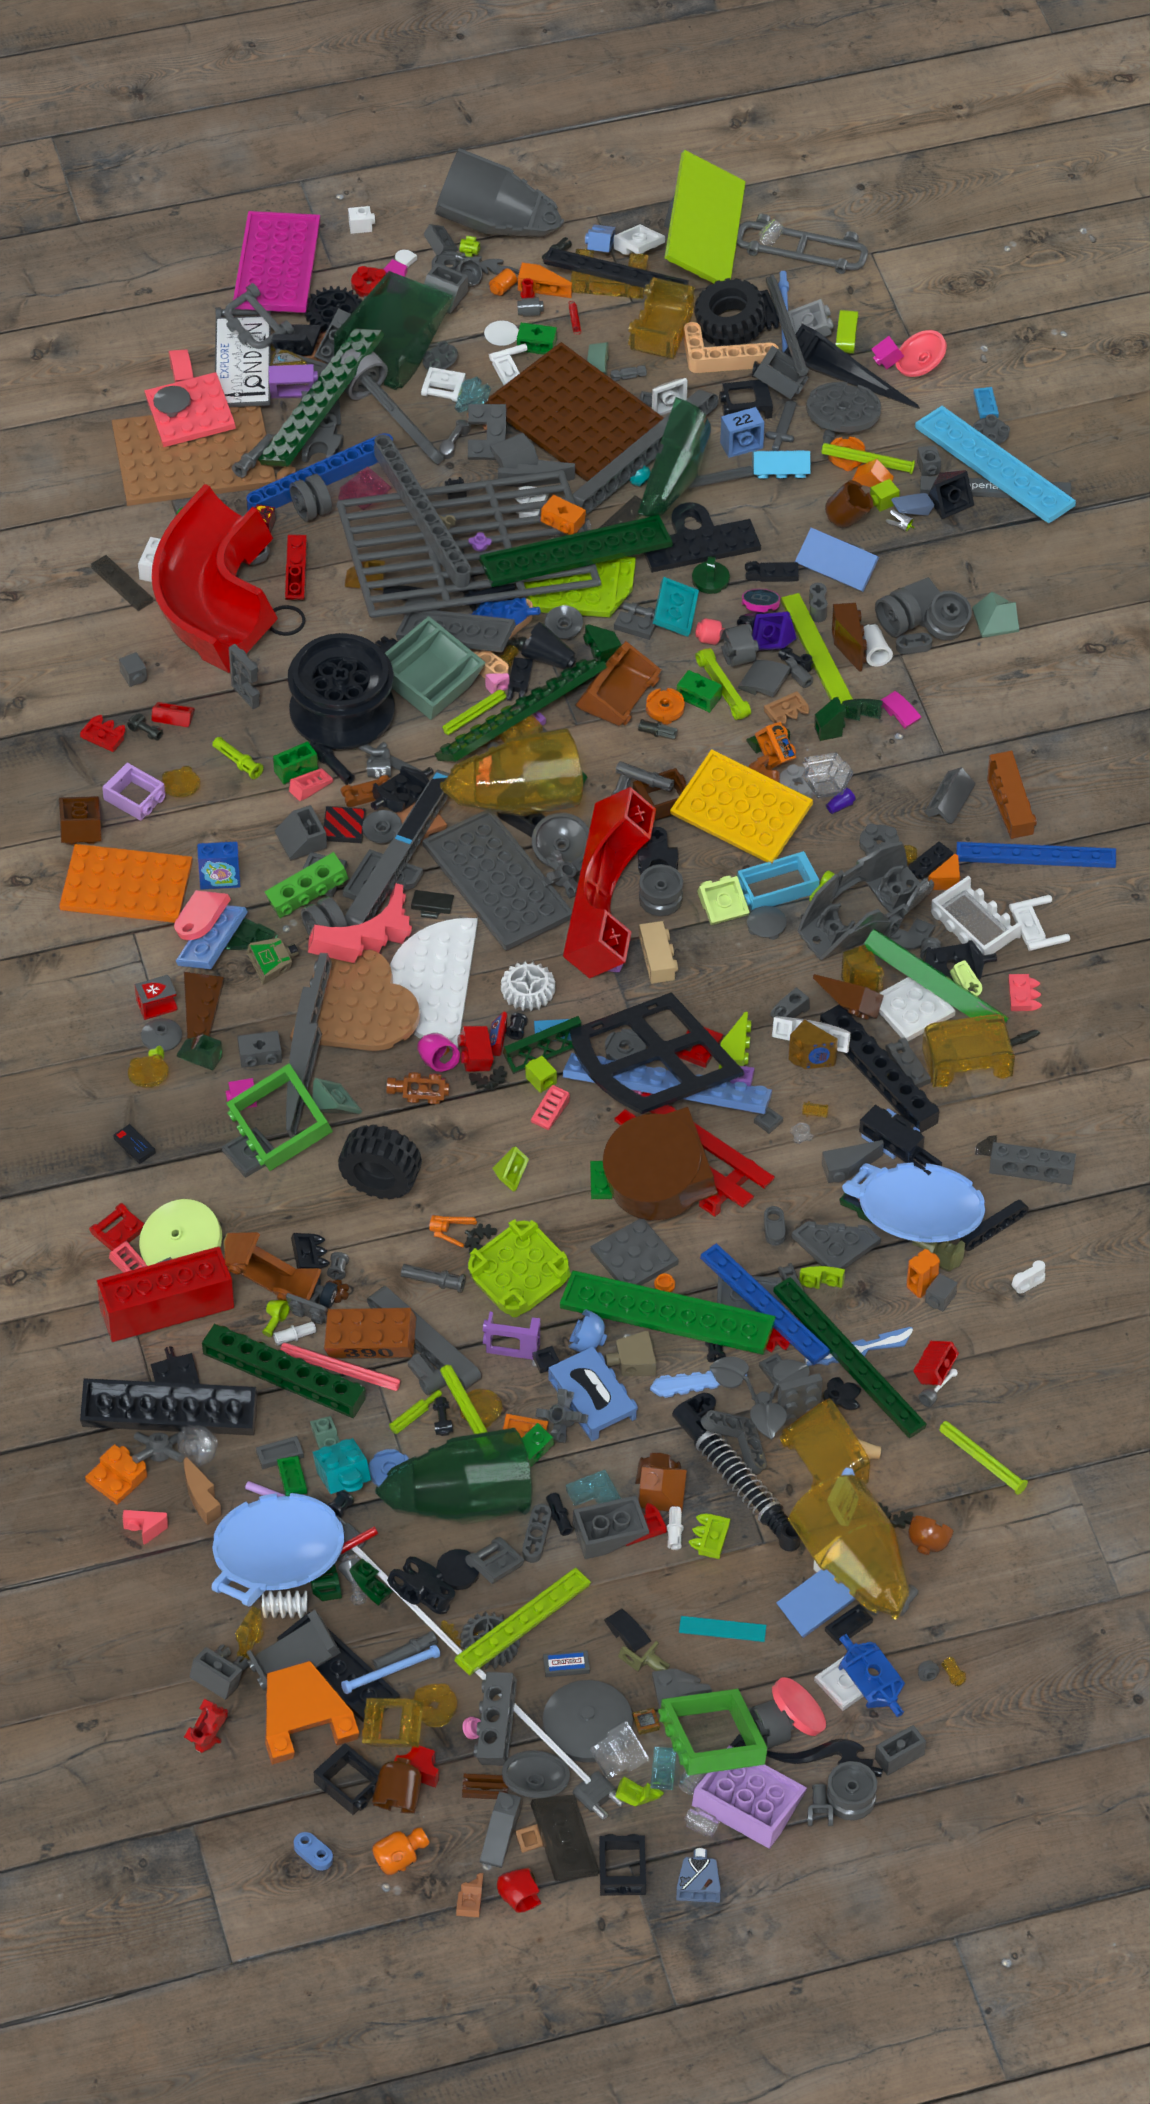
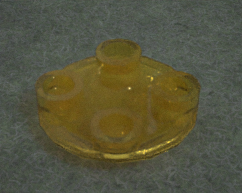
[161,766,200,797]
[128,1054,168,1088]
[460,1389,502,1428]

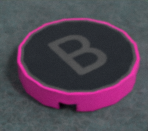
[742,589,780,612]

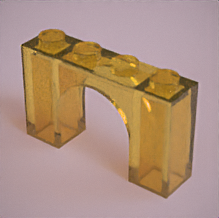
[571,249,648,299]

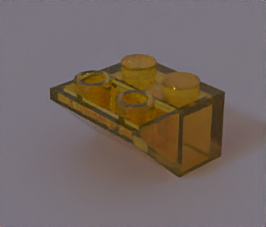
[841,944,884,993]

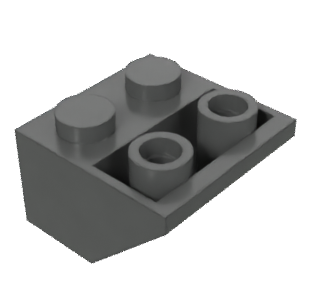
[418,263,468,314]
[275,805,327,860]

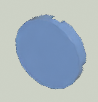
[369,1449,411,1489]

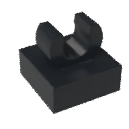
[445,477,467,500]
[532,1346,560,1374]

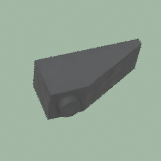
[822,1140,884,1183]
[480,1791,521,1868]

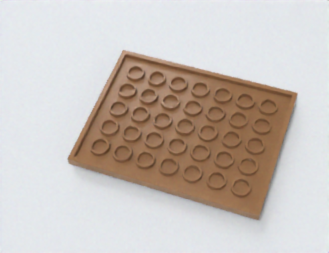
[112,406,276,506]

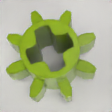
[459,236,480,257]

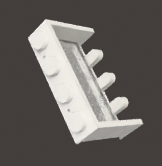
[931,876,1021,955]

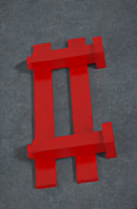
[614,1092,775,1217]

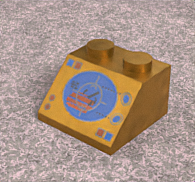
[788,1019,838,1069]

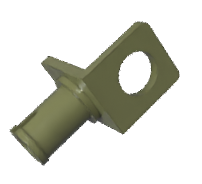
[618,1641,670,1672]

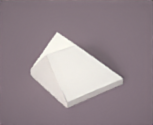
[652,378,687,415]

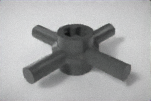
[132,1431,186,1463]

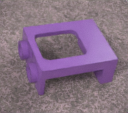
[483,1311,540,1360]

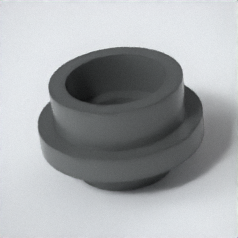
[918,1660,940,1681]

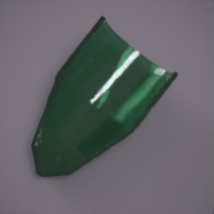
[637,397,711,517]
[375,1428,532,1525]

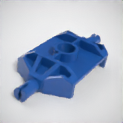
[472,598,541,625]
[838,1634,905,1718]

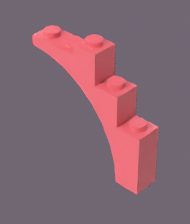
[308,883,412,963]

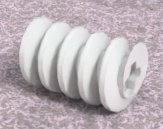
[262,1590,308,1619]

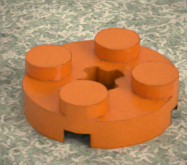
[828,437,866,471]
[646,688,685,725]

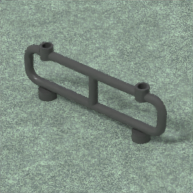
[736,214,868,274]

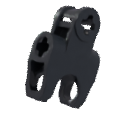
[638,827,678,875]
[387,1556,455,1614]

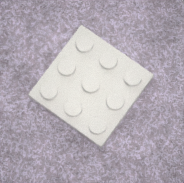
[879,977,956,1041]

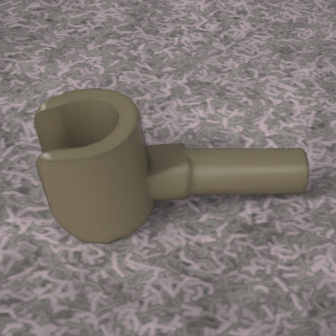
[438,514,456,529]

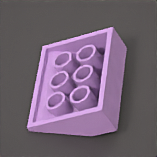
[692,1745,807,1849]

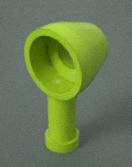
[262,1300,290,1337]

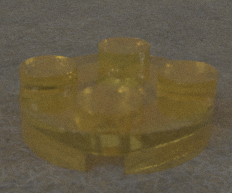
[412,1684,457,1727]

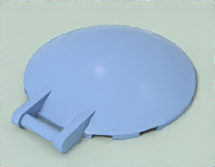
[842,1163,985,1242]
[211,1493,344,1607]

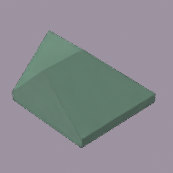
[972,592,1019,638]
[313,1078,362,1114]

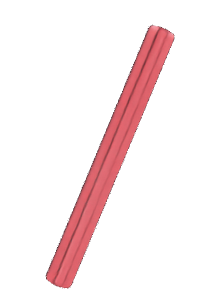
[280,1342,400,1391]

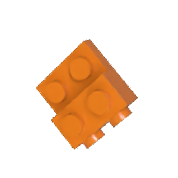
[85,1444,147,1505]

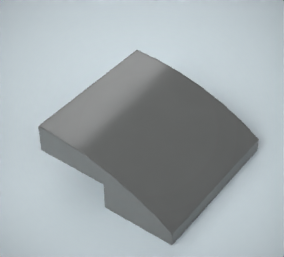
[738,660,791,697]

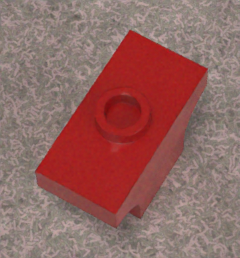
[394,1744,439,1788]

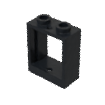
[313,1743,380,1815]
[599,1834,646,1896]

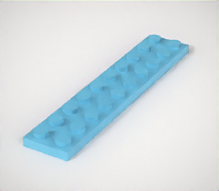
[915,406,1076,523]

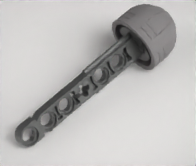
[340,349,445,465]

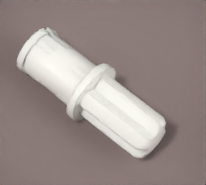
[273,1322,316,1346]
[666,1506,684,1550]

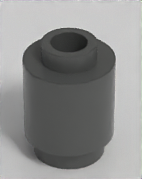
[517,297,544,317]

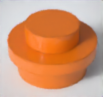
[654,1273,675,1292]

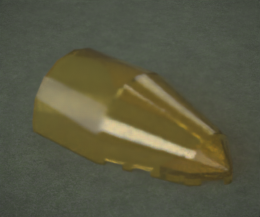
[440,728,583,816]
[788,1475,909,1619]

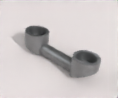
[439,420,471,459]

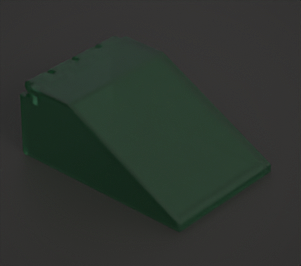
[334,271,453,390]

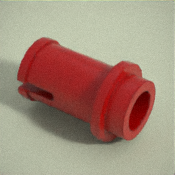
[520,278,535,298]

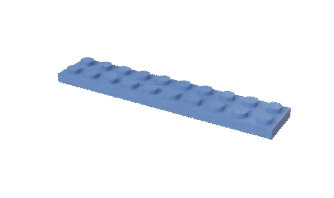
[563,1053,772,1114]

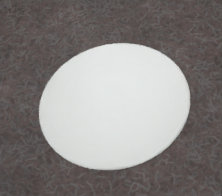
[484,321,519,346]

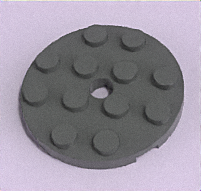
[806,382,881,434]

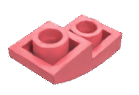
[169,349,193,382]

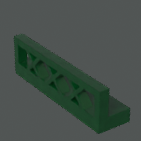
[503,1016,582,1074]

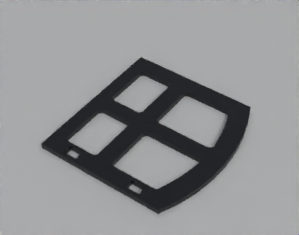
[570,992,744,1114]

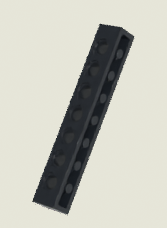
[820,1004,940,1133]

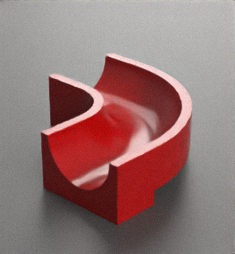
[151,484,278,673]

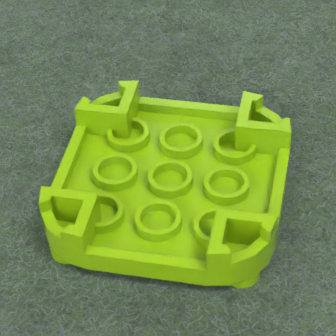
[468,1219,571,1318]

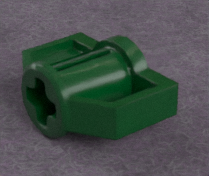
[310,1564,342,1601]

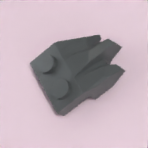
[652,1669,712,1709]

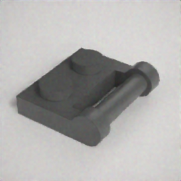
[465,1537,524,1584]

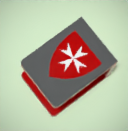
[134,975,178,1020]

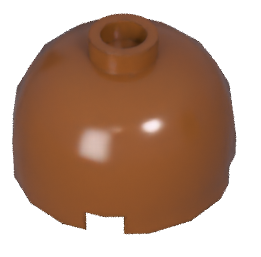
[908,1516,954,1555]

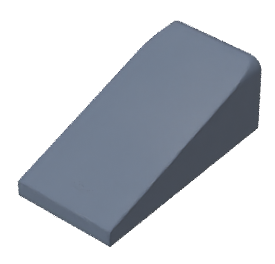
[891,493,934,515]

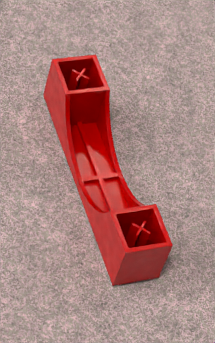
[563,787,656,979]

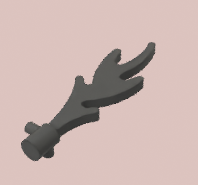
[455,253,520,275]

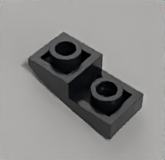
[604,1609,651,1653]

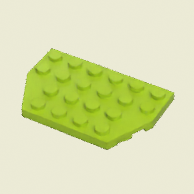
[523,557,636,617]

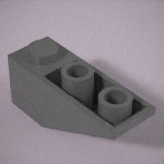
[314,308,356,364]

